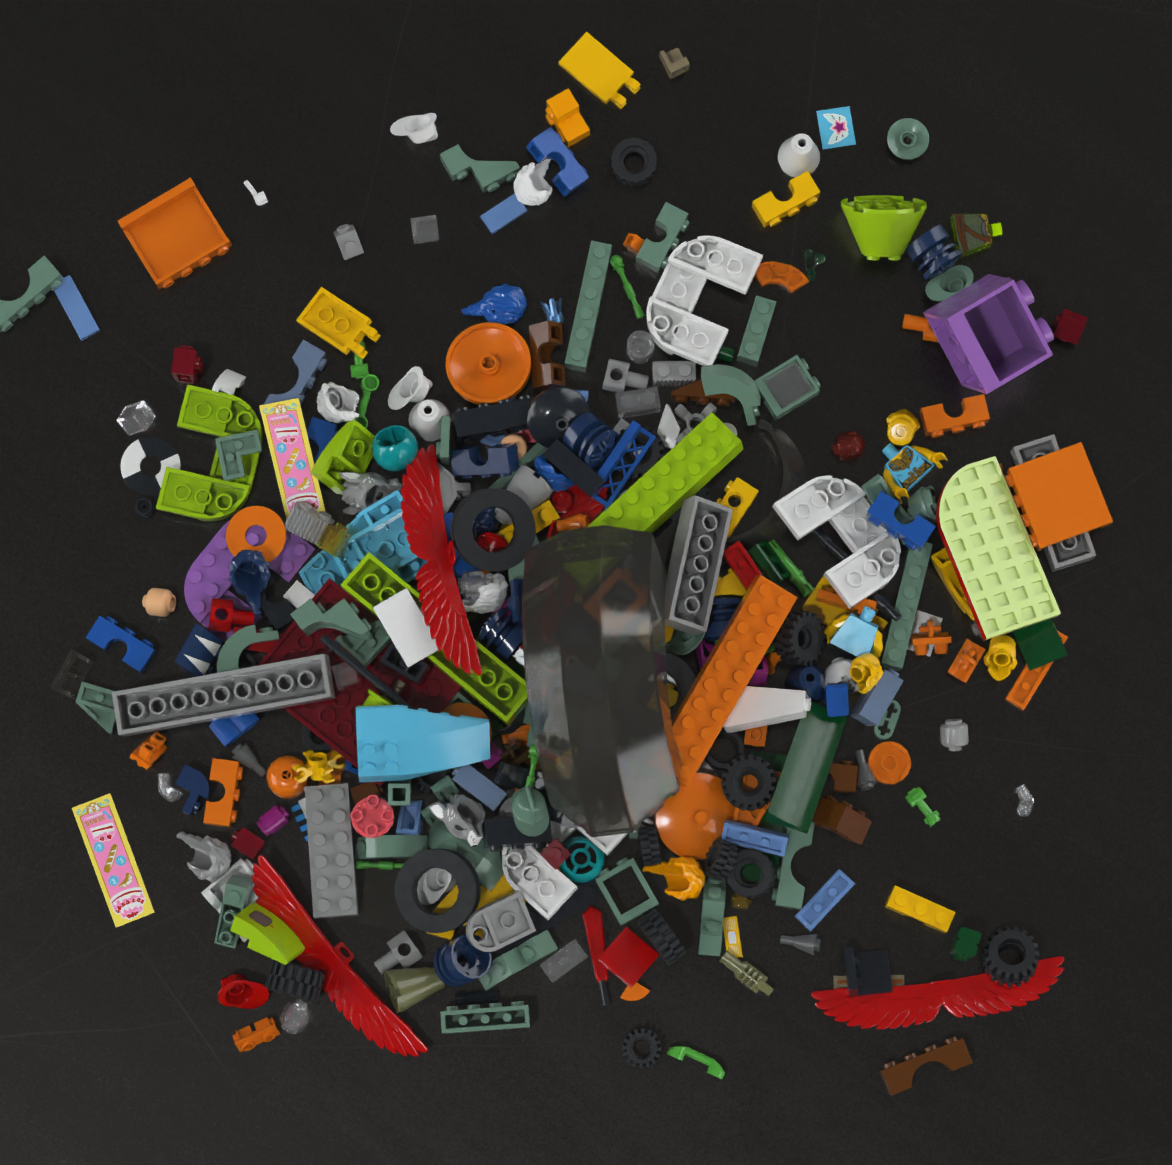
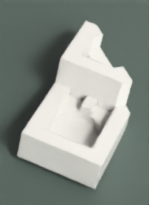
[212,369,246,395]

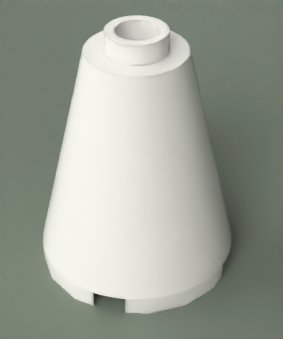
[778,134,820,177]
[409,399,451,442]

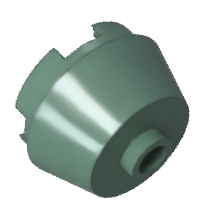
[907,486,938,527]

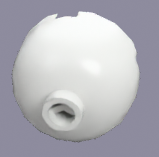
[824,657,859,694]

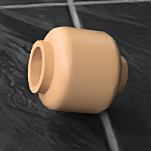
[500,433,527,460]
[142,588,176,617]

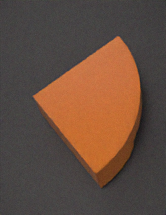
[620,982,650,1001]

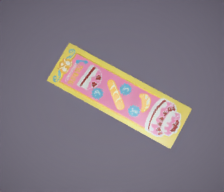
[259,398,326,520]
[72,793,155,927]

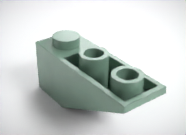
[214,875,253,949]

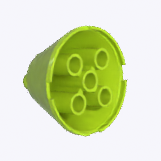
[841,195,927,260]

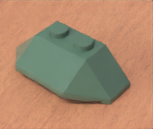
[425,822,504,891]

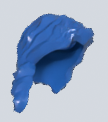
[461,284,527,325]
[534,454,599,492]

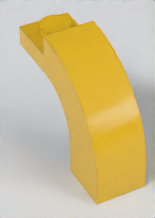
[931,548,975,621]

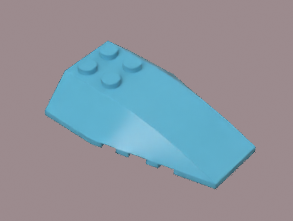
[298,490,427,595]
[356,705,490,783]

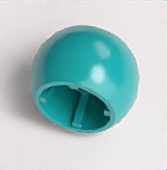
[372,425,419,471]
[558,836,605,883]

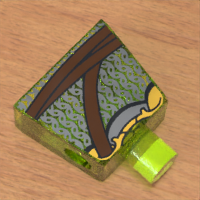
[950,214,1002,258]

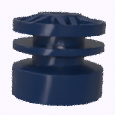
[905,225,962,280]
[562,412,620,470]
[703,597,742,642]
[476,607,532,664]
[433,934,492,987]

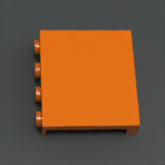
[118,177,232,289]
[1005,442,1113,551]

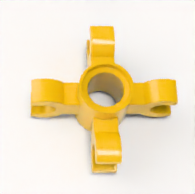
[292,750,345,784]

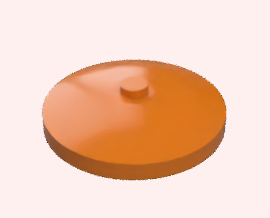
[446,322,532,405]
[654,772,736,860]

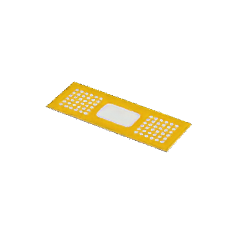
[723,916,743,958]

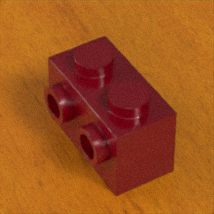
[171,345,203,384]

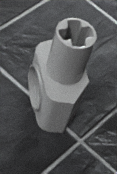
[602,358,649,394]
[373,930,423,975]

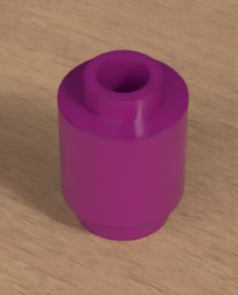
[256,804,289,836]

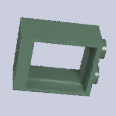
[595,857,659,926]

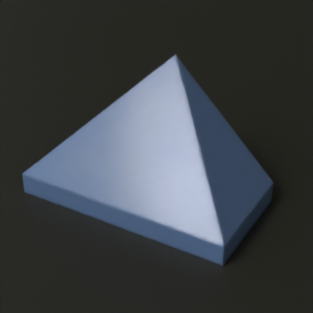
[396,800,424,835]

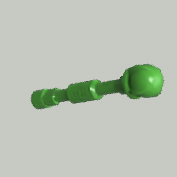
[610,255,645,319]
[525,744,543,788]
[356,860,405,870]

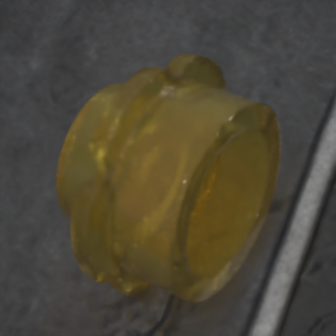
[730,893,752,910]

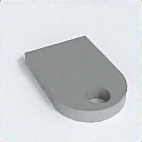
[466,890,536,952]

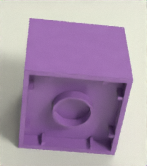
[923,274,1054,394]

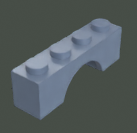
[259,340,327,417]

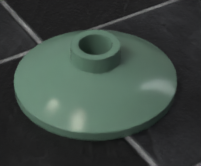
[887,118,929,160]
[669,629,705,656]

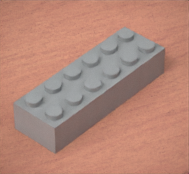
[1010,434,1096,572]
[657,495,733,635]
[304,783,359,919]

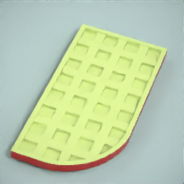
[936,456,1061,641]

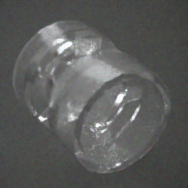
[626,330,655,364]

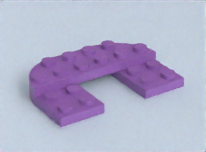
[184,521,316,642]

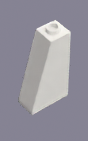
[723,686,811,733]

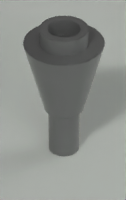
[231,743,267,777]
[855,750,877,791]
[780,934,821,955]

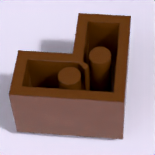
[812,795,872,845]

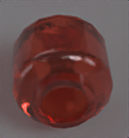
[832,430,865,461]

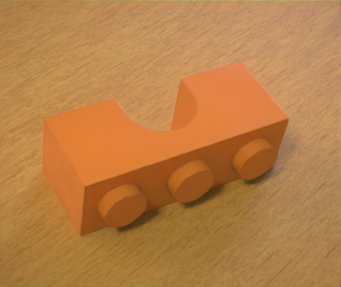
[920,394,990,438]
[203,758,243,828]

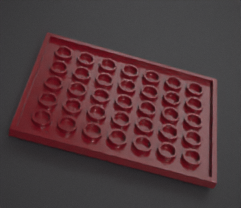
[257,578,462,787]

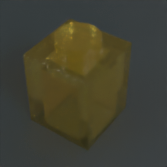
[316,522,352,557]

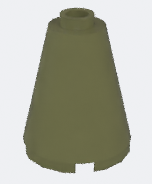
[384,967,445,1013]

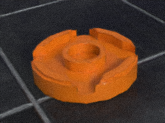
[868,741,911,785]

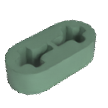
[874,700,901,740]

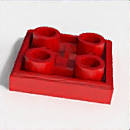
[598,927,659,988]

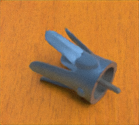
[540,298,564,324]

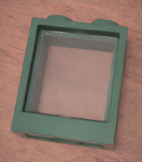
[754,355,821,421]

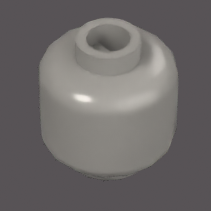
[940,719,969,751]

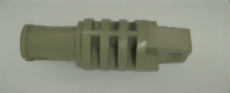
[719,950,774,996]

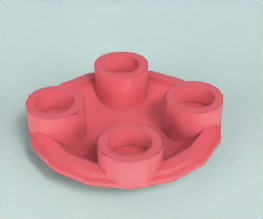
[350,794,394,838]

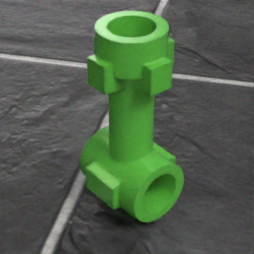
[350,339,369,379]
[905,787,941,827]

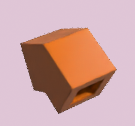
[623,233,645,254]

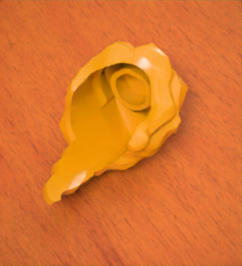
[642,856,705,901]

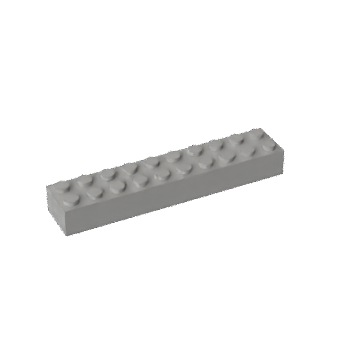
[112,654,336,736]

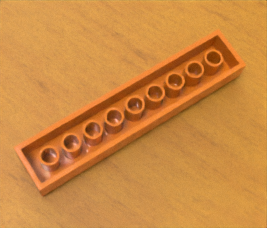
[646,575,798,787]

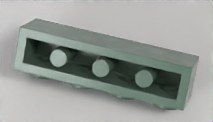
[440,1001,530,1034]

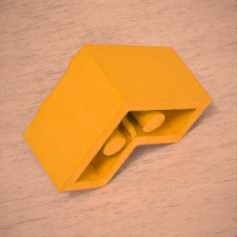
[545,88,590,147]

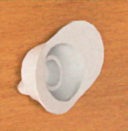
[390,113,438,144]
[388,366,433,410]
[417,868,457,905]

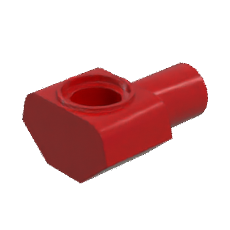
[208,598,254,632]

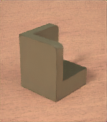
[659,48,690,79]

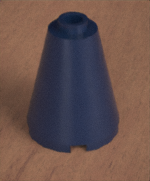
[785,664,825,703]

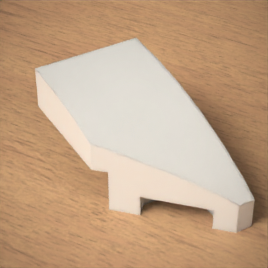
[657,403,681,449]

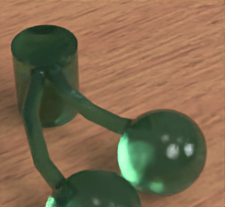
[802,249,825,281]

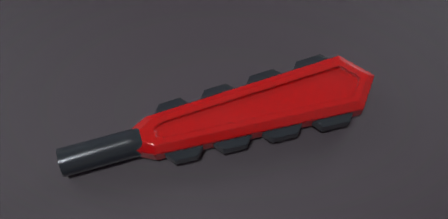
[581,905,611,1006]

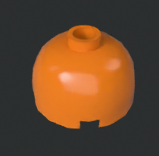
[266,755,310,799]

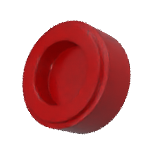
[551,491,574,513]

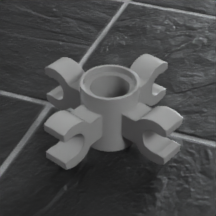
[674,402,717,444]

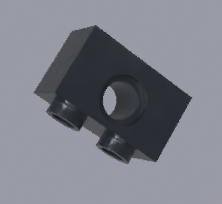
[380,643,431,687]

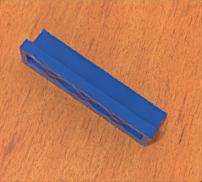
[591,420,657,508]

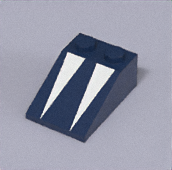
[174,624,225,677]

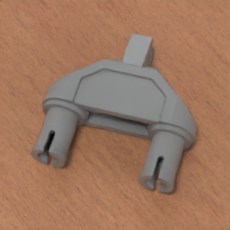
[438,463,471,515]

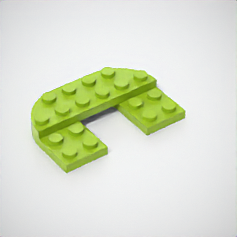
[156,385,263,522]

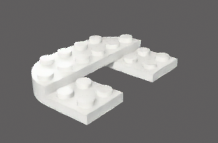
[646,236,763,366]
[772,476,901,609]
[502,804,637,920]

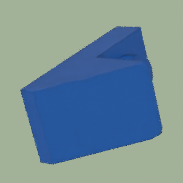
[823,683,849,717]

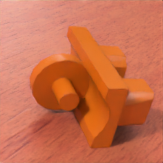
[909,620,951,656]
[947,639,986,683]
[129,732,168,770]

